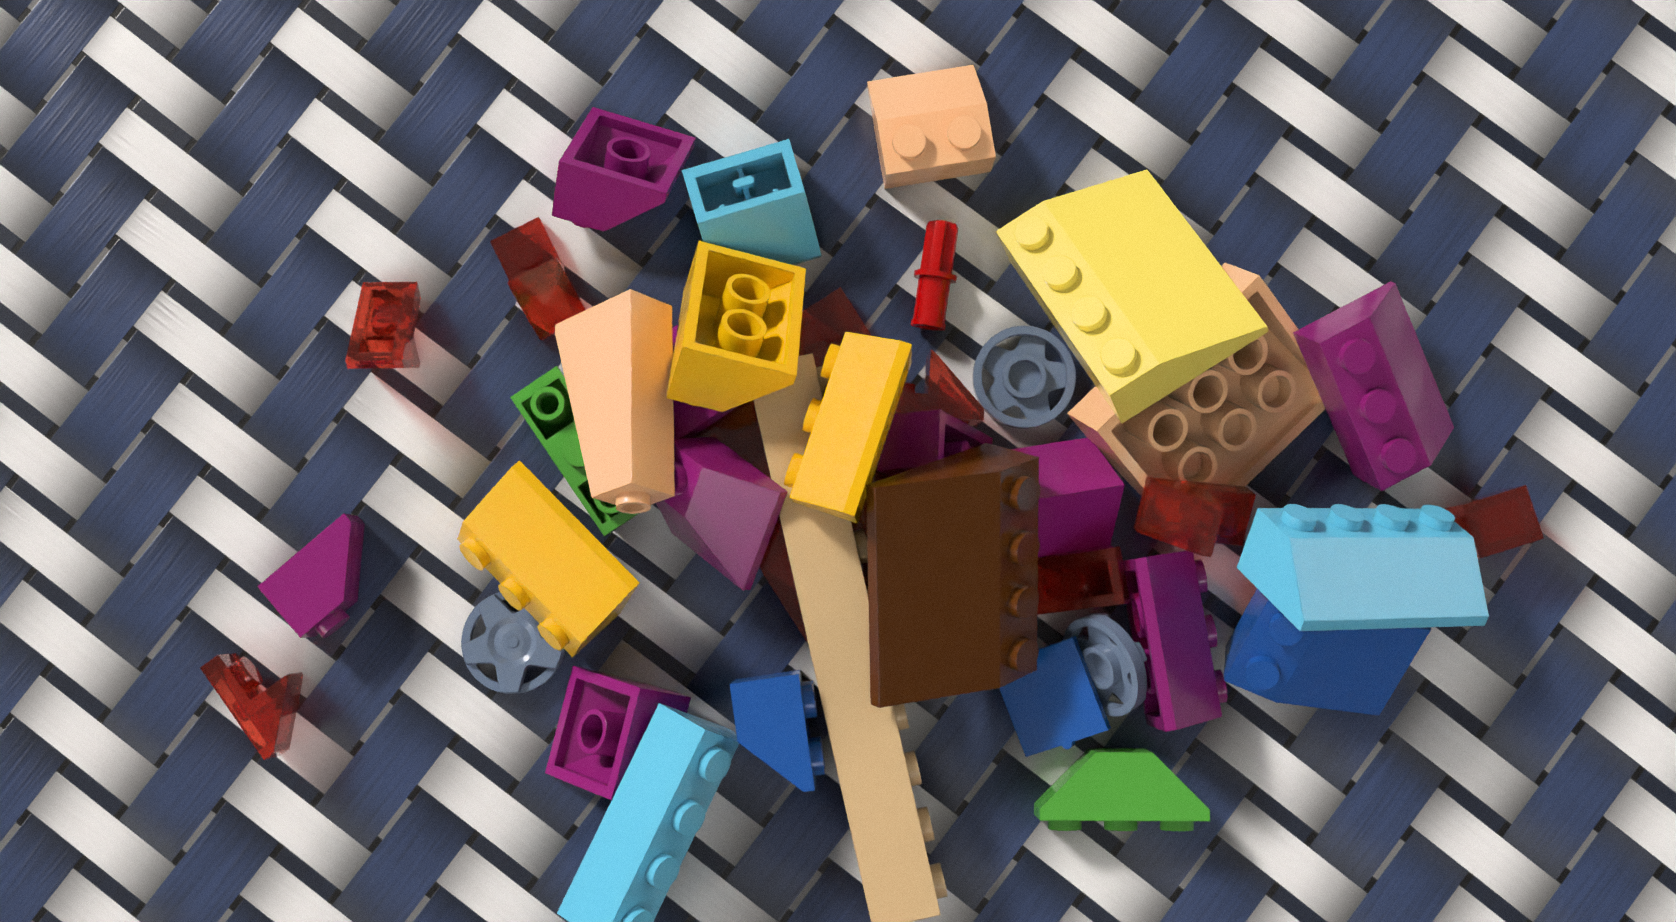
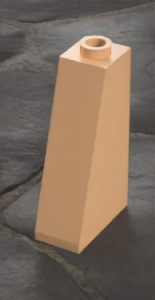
[555,289,675,514]

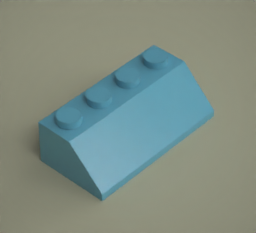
[1237,504,1489,631]
[557,703,739,922]

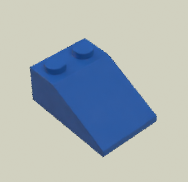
[1224,589,1431,715]

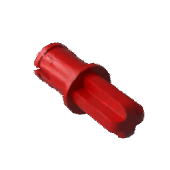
[911,220,958,331]

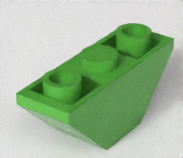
[510,366,640,537]
[1034,748,1210,831]

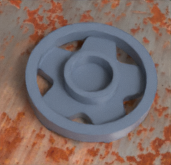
[972,326,1076,429]
[461,592,566,694]
[1063,612,1147,717]

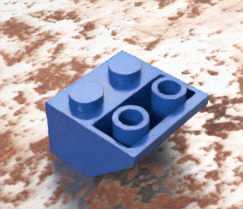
[730,670,825,792]

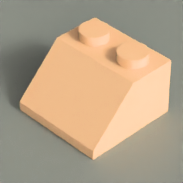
[867,65,996,189]

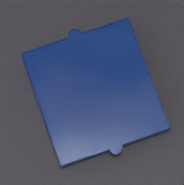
[999,636,1111,757]

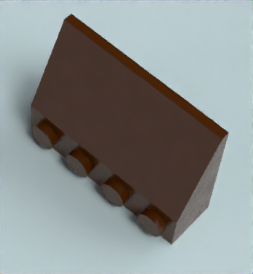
[866,443,1040,708]

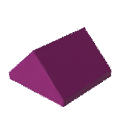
[1011,438,1125,558]

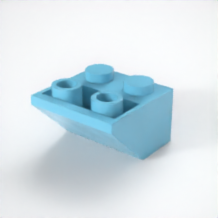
[682,139,822,265]

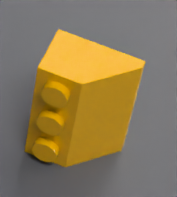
[666,241,806,412]
[784,332,912,524]
[457,460,640,657]

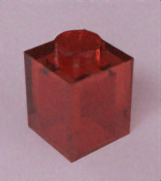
[1445,485,1544,559]

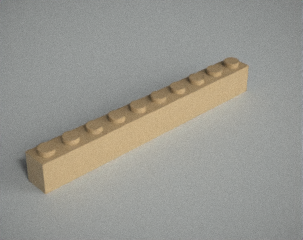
[753,353,948,922]

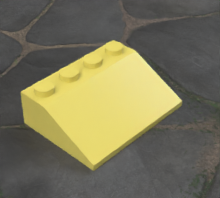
[996,170,1269,423]

